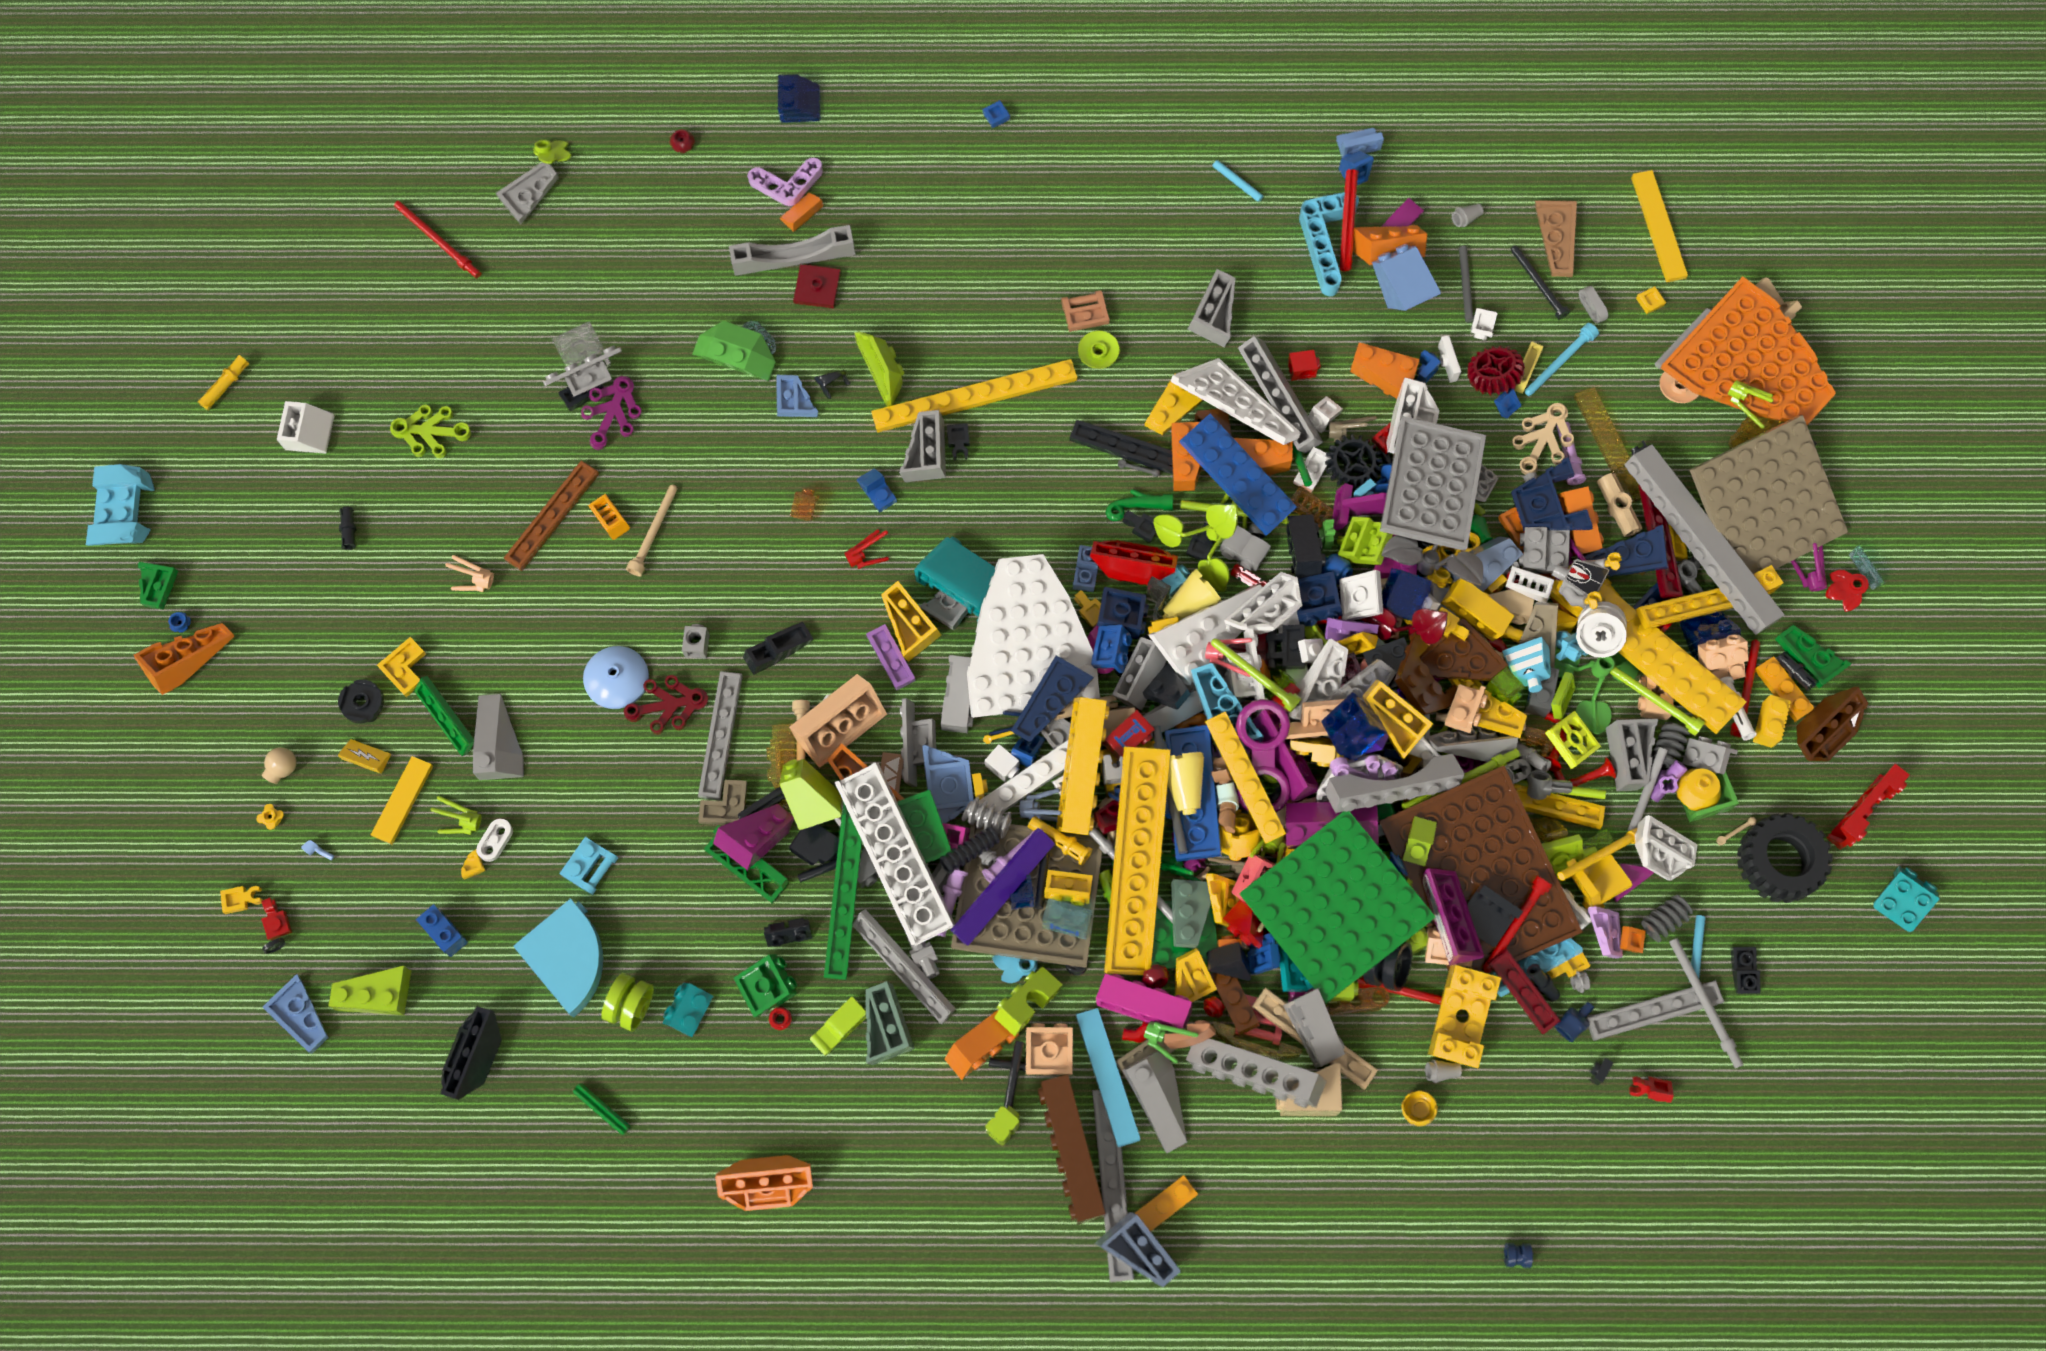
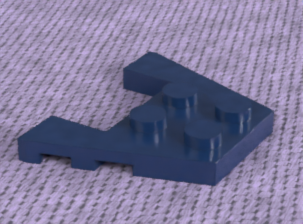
[1511,457,1593,531]

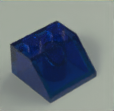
[778,74,820,123]

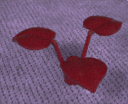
[1366,607,1448,688]

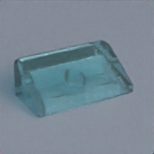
[1849,545,1886,590]

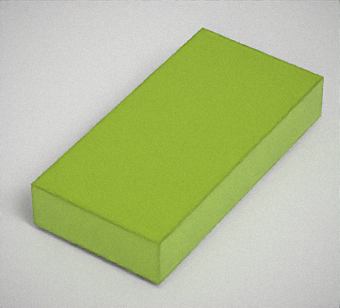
[1551,672,1576,720]

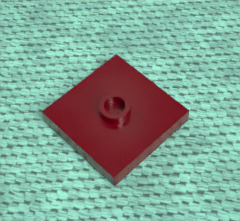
[793,264,841,309]

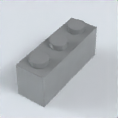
[1112,637,1167,711]

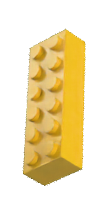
[1056,697,1109,835]

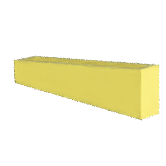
[1514,342,1544,394]

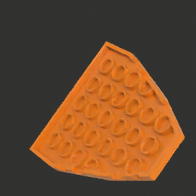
[1661,277,1836,426]

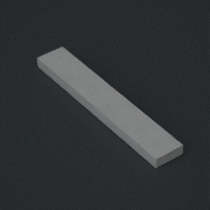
[698,671,743,801]
[853,909,955,1024]
[1586,980,1724,1041]

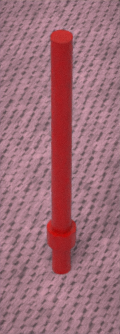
[394,200,481,279]

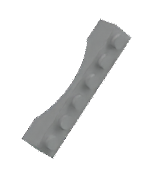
[729,225,855,276]
[1325,754,1464,813]

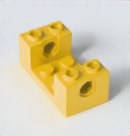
[1428,965,1501,1068]

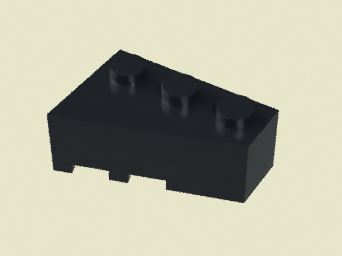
[1286,514,1326,579]

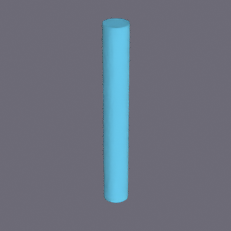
[1213,160,1263,202]
[1689,915,1706,982]

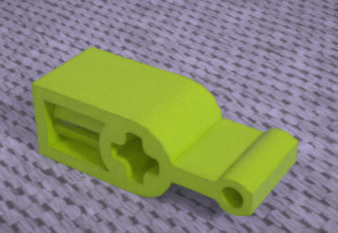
[810,996,866,1056]

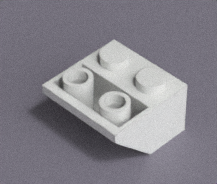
[277,401,334,453]

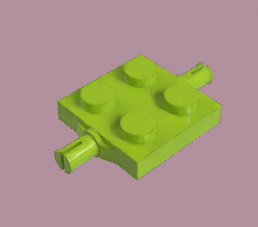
[1542,834,1597,879]

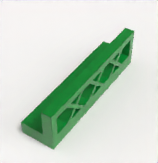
[704,825,789,904]

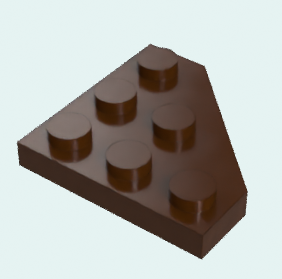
[1419,618,1508,681]

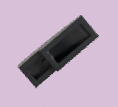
[743,621,813,675]

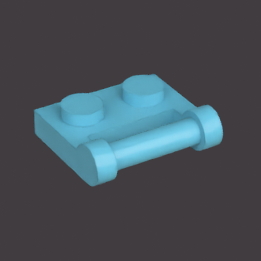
[559,837,618,895]

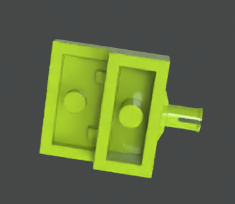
[1337,517,1393,565]

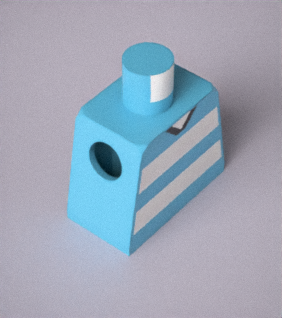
[1502,637,1551,693]

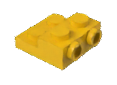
[1290,737,1345,767]

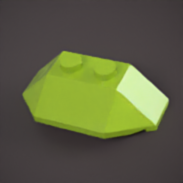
[854,331,904,407]

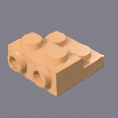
[1698,635,1748,680]
[1026,1023,1073,1075]

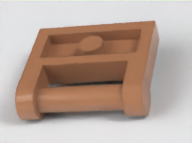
[1061,290,1109,332]

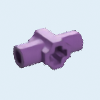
[1650,760,1688,803]

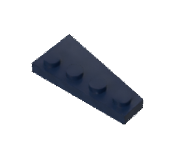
[1578,525,1669,577]

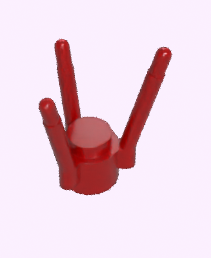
[844,529,889,569]

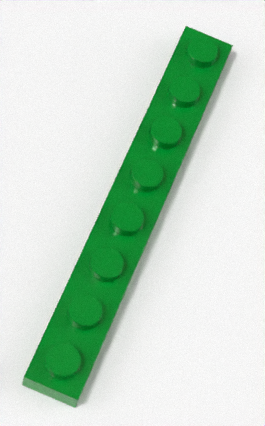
[824,801,862,980]

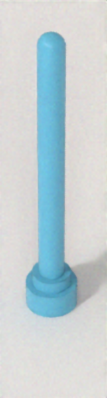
[1525,323,1599,396]

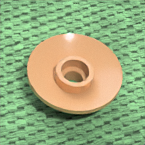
[1659,372,1699,403]

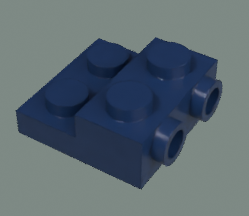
[1297,571,1343,626]
[1097,587,1149,639]

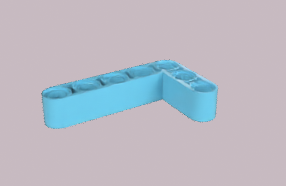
[1299,192,1359,296]

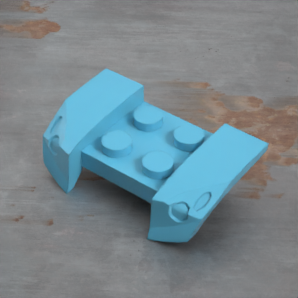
[86,464,155,546]

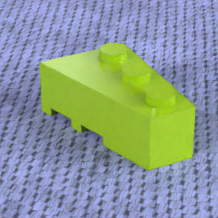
[328,966,412,1015]

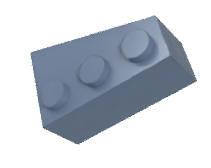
[1442,536,1523,592]
[1095,1212,1181,1287]

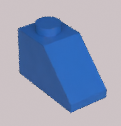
[1339,151,1374,185]

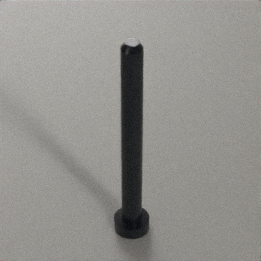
[1511,245,1570,320]

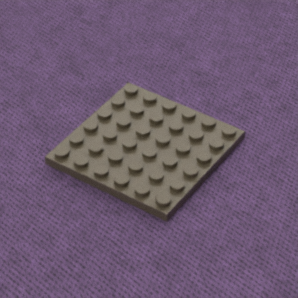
[1690,415,1848,574]
[951,822,1102,968]

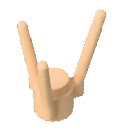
[445,555,494,592]

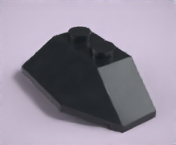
[441,1006,502,1100]

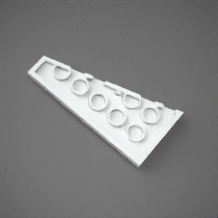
[1171,358,1301,445]
[1149,584,1262,685]

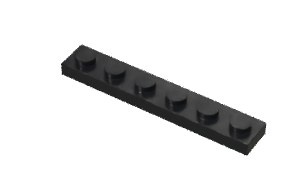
[1069,419,1173,475]

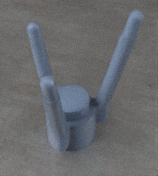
[1020,788,1062,822]

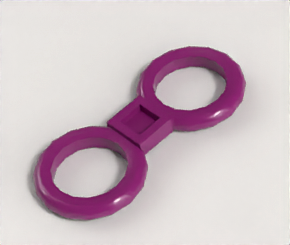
[1236,699,1290,812]

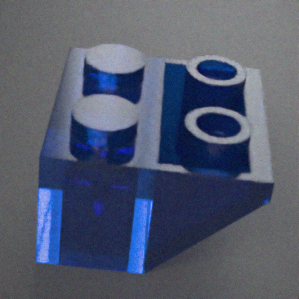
[1382,568,1432,621]
[1680,611,1741,660]
[1321,692,1387,761]

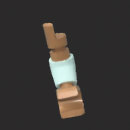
[1211,757,1239,833]

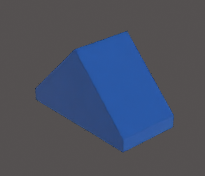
[1011,735,1046,767]

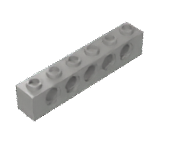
[1186,1039,1326,1108]

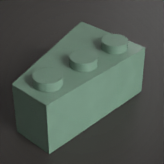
[866,981,915,1065]

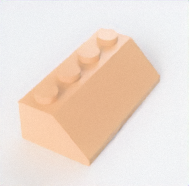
[789,674,887,768]

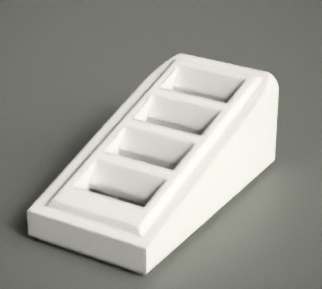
[1506,566,1554,603]

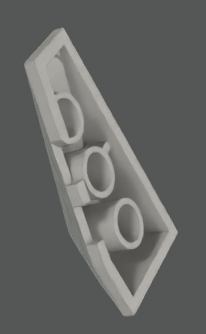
[473,694,524,780]

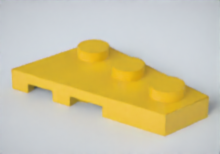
[1466,680,1527,738]

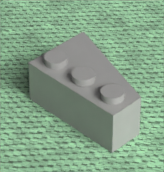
[1188,269,1235,347]

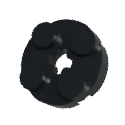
[338,680,384,724]

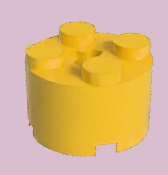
[1219,809,1262,861]

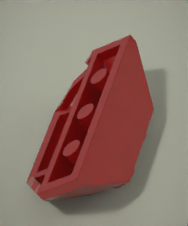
[1090,540,1178,585]

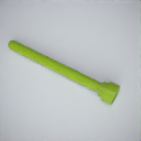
[1211,638,1302,712]
[1610,666,1705,736]

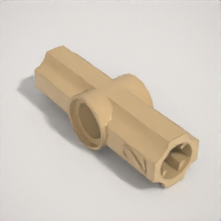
[1597,473,1643,537]

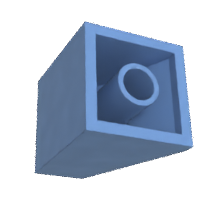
[1372,244,1441,311]

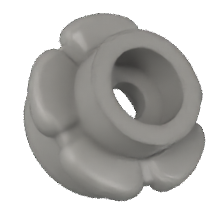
[1570,971,1590,993]

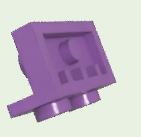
[1325,618,1379,641]

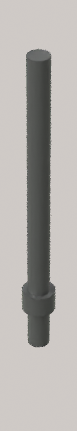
[1153,725,1188,854]

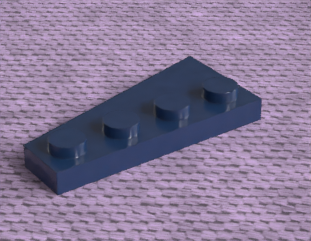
[1011,655,1094,742]

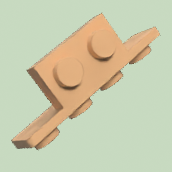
[1279,699,1372,740]

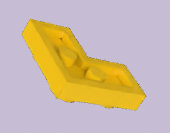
[377,637,426,697]

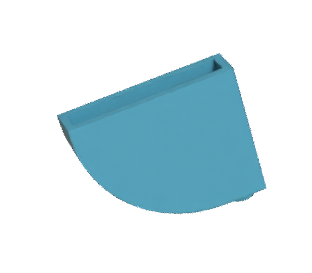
[513,898,603,1017]

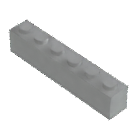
[1238,336,1323,454]

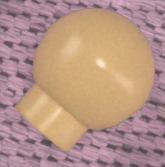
[262,747,297,784]

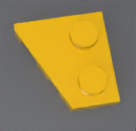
[1175,948,1217,1002]

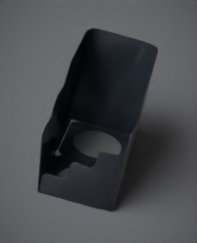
[789,824,839,865]

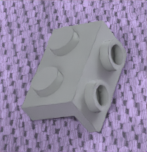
[1682,736,1738,774]

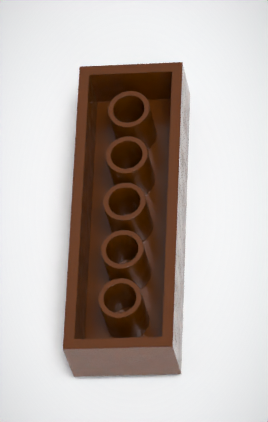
[1038,1074,1106,1225]

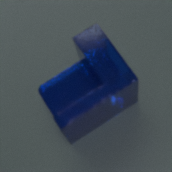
[1010,875,1034,910]

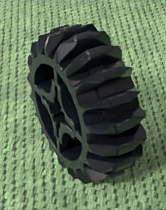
[1325,434,1382,491]

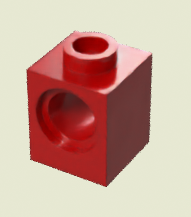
[1287,350,1320,381]

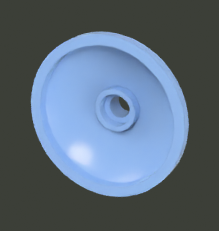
[583,646,649,709]

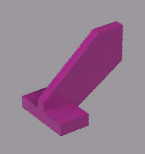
[1332,483,1387,531]

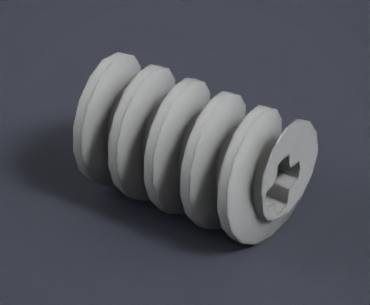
[962,797,1012,839]

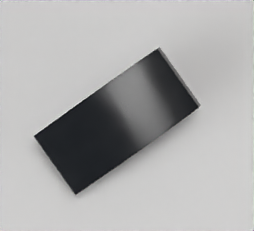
[1731,947,1761,994]

